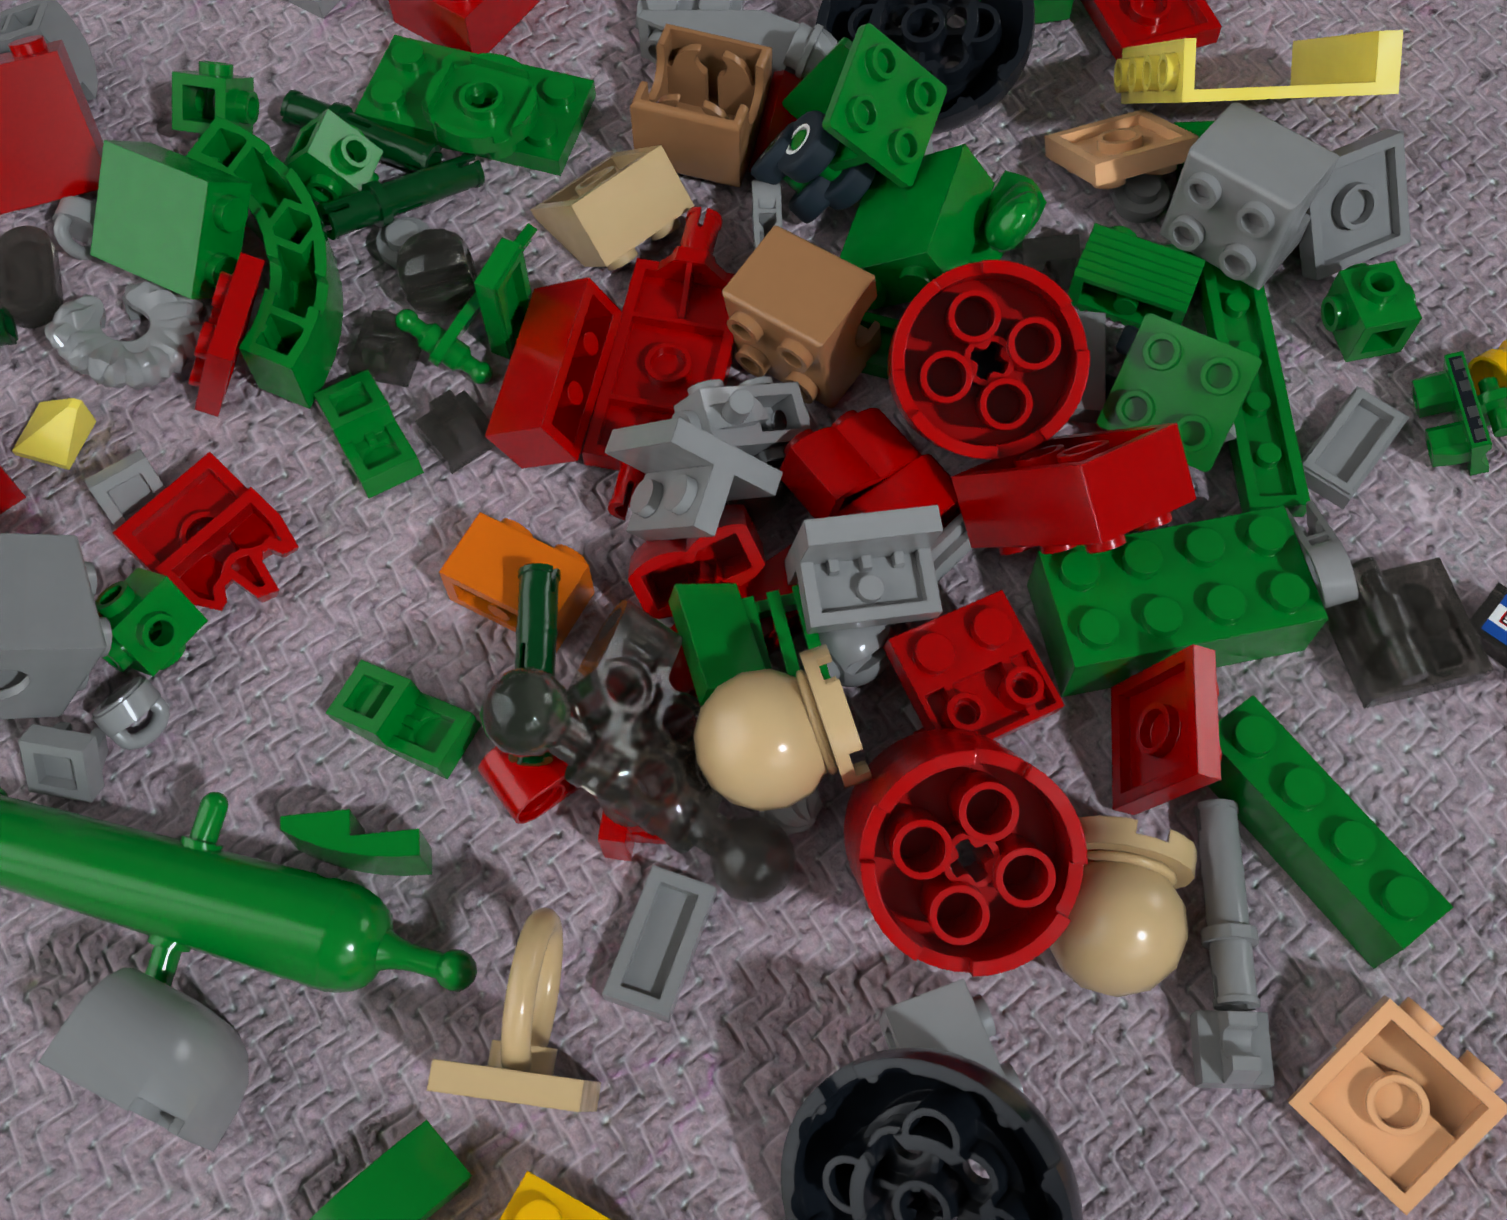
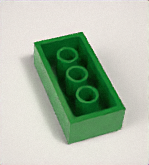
[1027,506,1329,698]

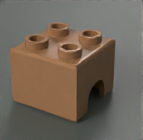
[630,23,772,188]
[722,225,882,408]

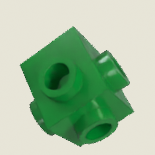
[172,61,259,139]
[284,109,383,204]
[1321,261,1422,362]
[95,568,208,677]

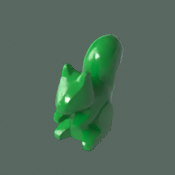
[968,170,1047,264]

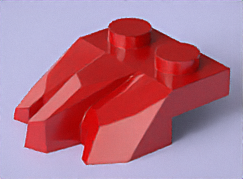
[112,452,299,611]

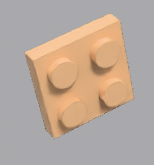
[1044,109,1199,189]

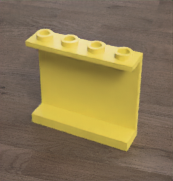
[1114,30,1403,104]

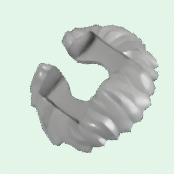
[44,280,204,391]

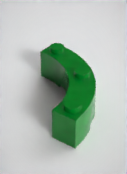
[186,116,344,409]

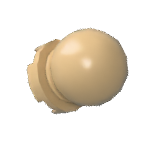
[693,644,872,811]
[1050,815,1197,997]

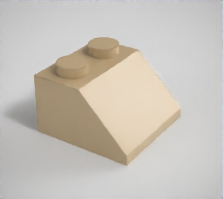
[530,145,694,271]

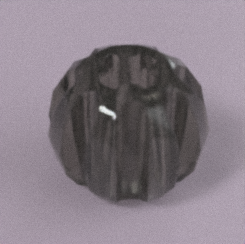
[396,229,477,317]

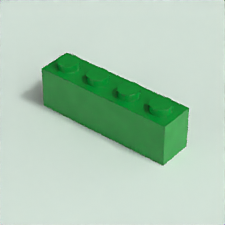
[1207,695,1453,969]

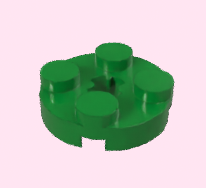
[425,53,540,159]

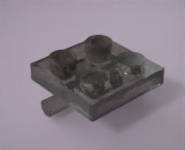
[1325,557,1494,709]

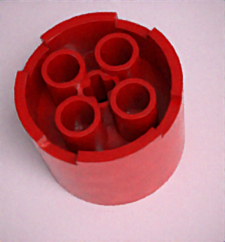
[887,260,1090,459]
[844,728,1088,977]

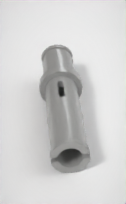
[1193,799,1261,1011]

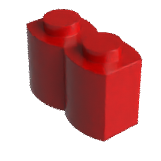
[779,408,922,519]
[628,504,766,619]

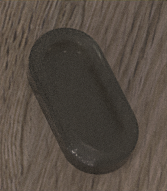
[0,226,64,329]

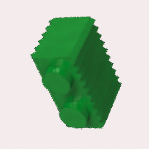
[1068,223,1206,328]

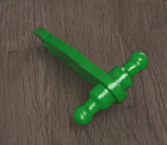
[395,223,537,385]

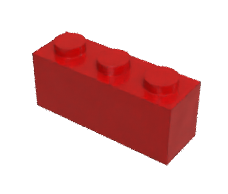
[485,277,623,469]

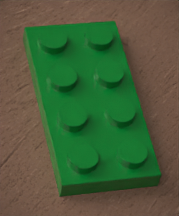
[354,35,596,176]

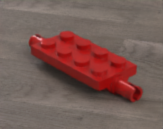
[582,207,736,520]

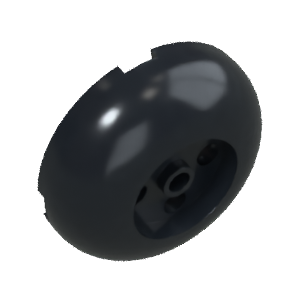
[816,0,1035,135]
[781,1047,1083,1220]

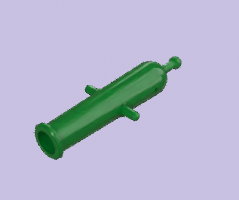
[0,787,477,993]

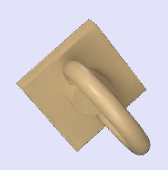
[426,907,601,1112]

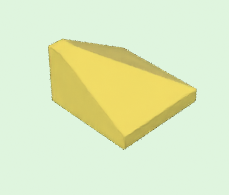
[12,398,96,470]

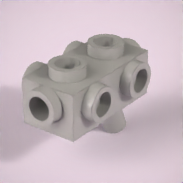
[671,376,811,467]

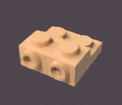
[1287,995,1507,1216]

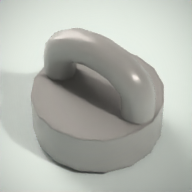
[52,196,96,260]
[92,676,170,750]

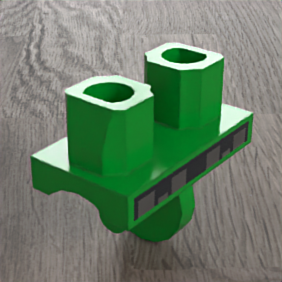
[1411,351,1507,476]

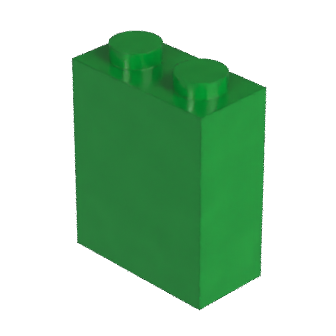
[90,140,252,299]
[840,144,995,311]

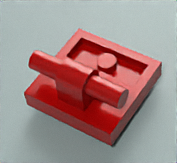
[883,590,1065,741]

